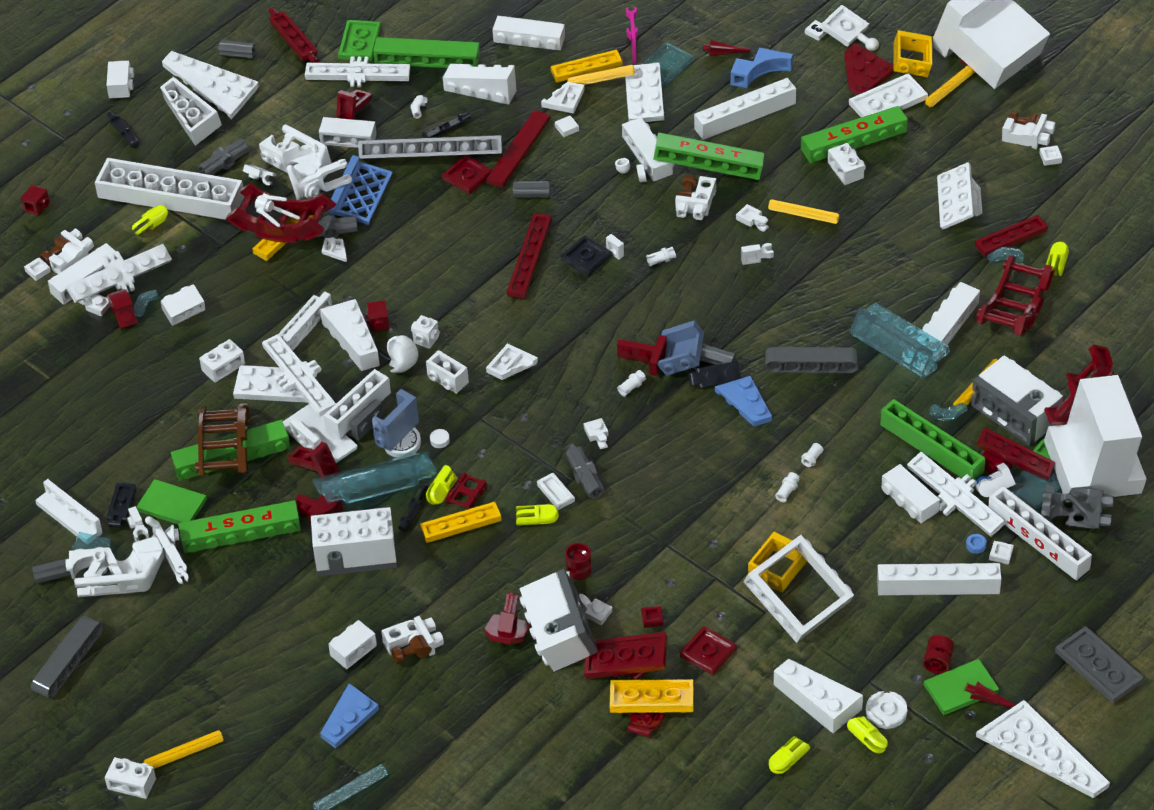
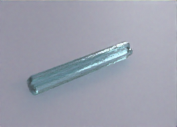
[313,765,387,810]

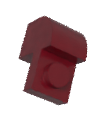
[107,289,138,329]
[296,490,343,524]

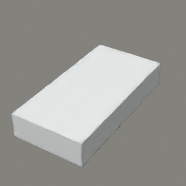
[537,473,575,510]

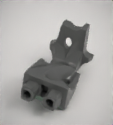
[1041,484,1114,529]

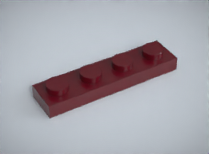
[975,215,1048,257]
[976,427,1055,481]

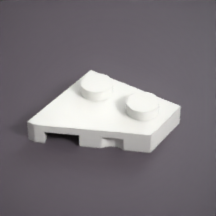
[541,82,585,113]
[486,343,538,380]

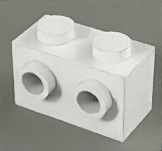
[106,61,134,98]
[828,143,865,185]
[161,284,205,326]
[199,339,245,383]
[426,350,469,394]
[329,620,377,669]
[105,757,156,799]

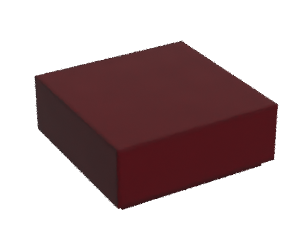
[641,606,664,628]

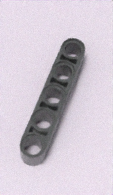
[765,347,858,373]
[31,615,103,698]

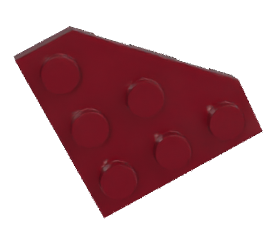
[844,43,895,96]

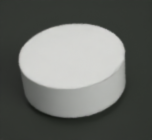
[636,164,647,182]
[430,429,450,448]

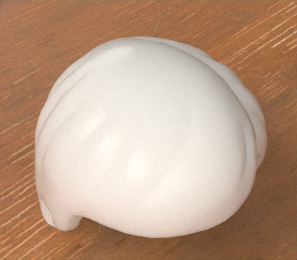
[387,335,418,373]

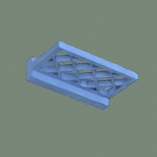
[327,155,393,225]

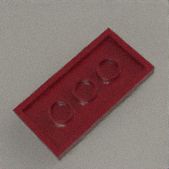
[584,632,668,679]

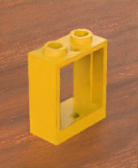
[894,30,932,77]
[748,532,807,592]

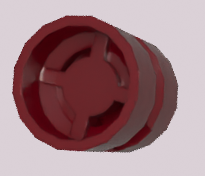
[565,543,592,580]
[923,635,955,674]

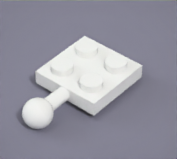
[820,5,879,51]

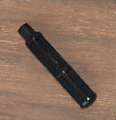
[107,111,140,148]
[422,112,471,138]
[398,482,430,532]

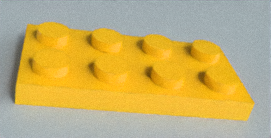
[610,680,693,713]

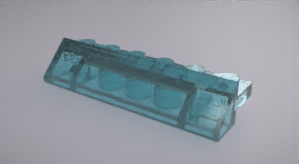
[850,302,951,379]
[312,451,437,504]

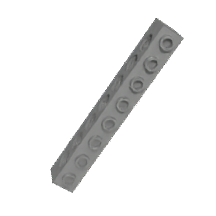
[358,135,503,159]

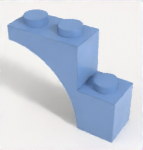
[731,48,793,88]

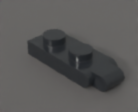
[688,361,741,388]
[107,483,137,528]

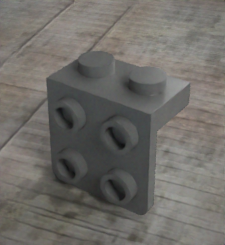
[346,399,383,441]

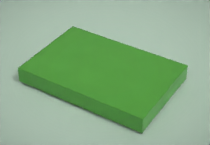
[338,20,381,61]
[136,479,207,524]
[924,659,999,715]

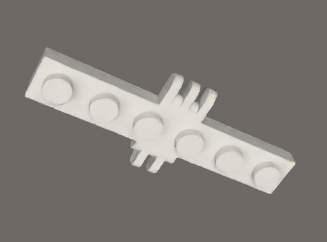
[305,57,411,87]
[66,244,172,303]
[262,334,336,417]
[907,452,1005,537]

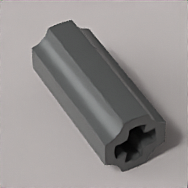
[218,40,256,59]
[513,181,550,198]
[700,344,736,365]
[32,558,71,584]

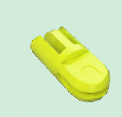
[132,205,168,235]
[1046,242,1069,276]
[426,465,458,505]
[516,504,559,526]
[847,716,888,754]
[769,736,810,774]

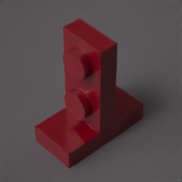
[336,89,372,120]
[617,335,667,376]
[287,442,340,484]

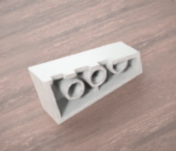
[443,64,516,105]
[160,77,222,146]
[320,299,380,371]
[774,659,863,733]

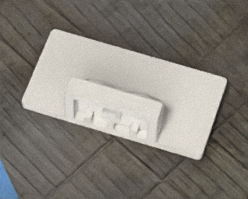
[937,162,982,229]
[283,404,357,463]

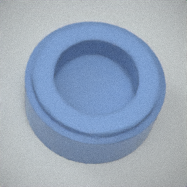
[966,534,986,554]

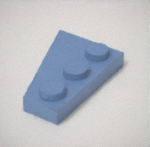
[715,376,772,426]
[320,683,379,749]

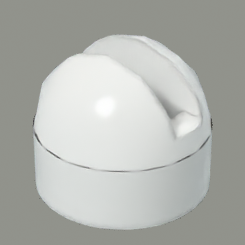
[615,158,630,174]

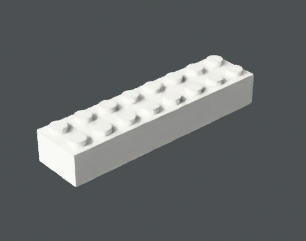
[95,158,244,219]

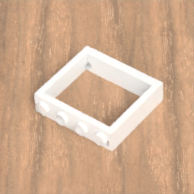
[744,535,854,643]

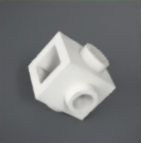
[411,315,440,349]

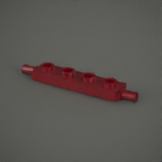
[268,7,319,63]

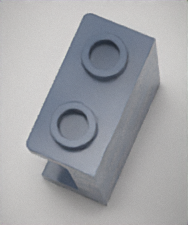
[657,320,704,376]
[372,389,419,451]

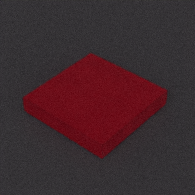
[442,155,492,195]
[680,626,737,676]

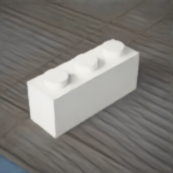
[319,117,377,148]
[881,464,940,523]

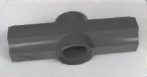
[197,138,249,175]
[317,215,358,238]
[566,446,604,500]

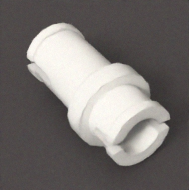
[646,247,676,266]
[617,370,646,397]
[775,472,800,502]

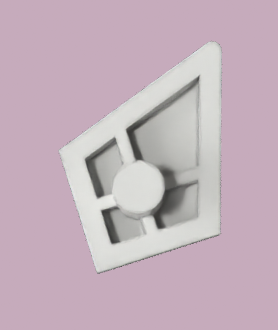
[322,238,347,262]

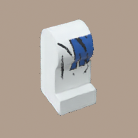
[975,463,1015,497]

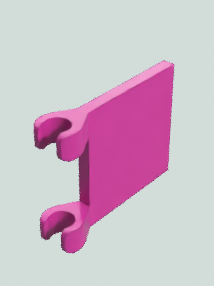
[626,7,638,64]

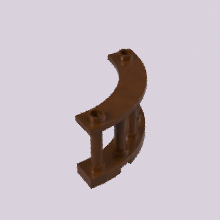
[195,403,250,477]

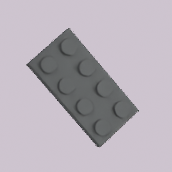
[1055,626,1144,704]

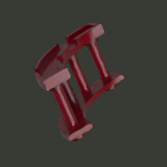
[226,182,336,243]
[976,255,1056,336]
[1044,344,1114,425]

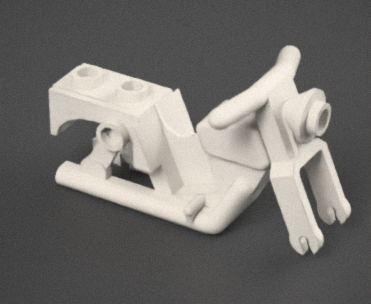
[259,124,352,200]
[66,516,189,597]

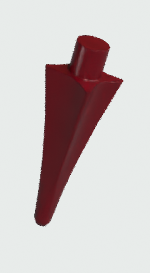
[703,40,751,56]
[964,682,1016,708]

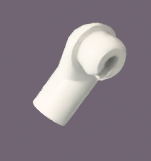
[411,95,427,119]

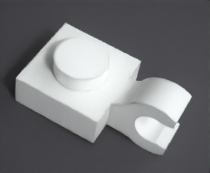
[243,164,276,185]
[736,204,769,232]
[741,243,774,265]
[79,294,110,317]
[583,418,608,450]
[127,506,149,542]
[579,594,612,625]

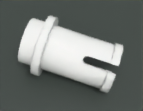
[801,443,823,467]

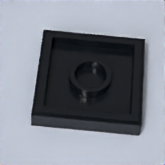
[560,235,612,277]

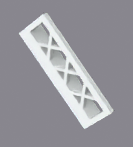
[279,292,332,351]
[36,479,103,545]

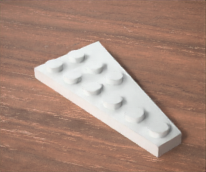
[162,51,259,120]
[976,700,1110,798]

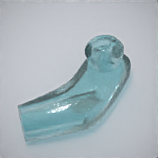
[987,247,1024,263]
[133,290,159,317]
[929,403,968,421]

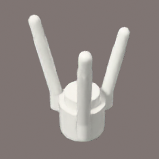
[255,193,300,227]

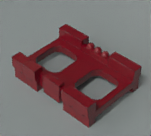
[446,472,488,510]

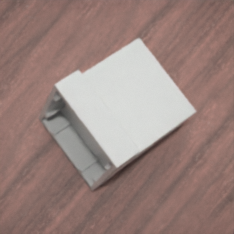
[932,0,1050,89]
[1044,375,1146,503]

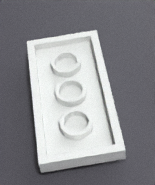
[625,63,664,122]
[849,73,928,117]
[233,365,308,403]

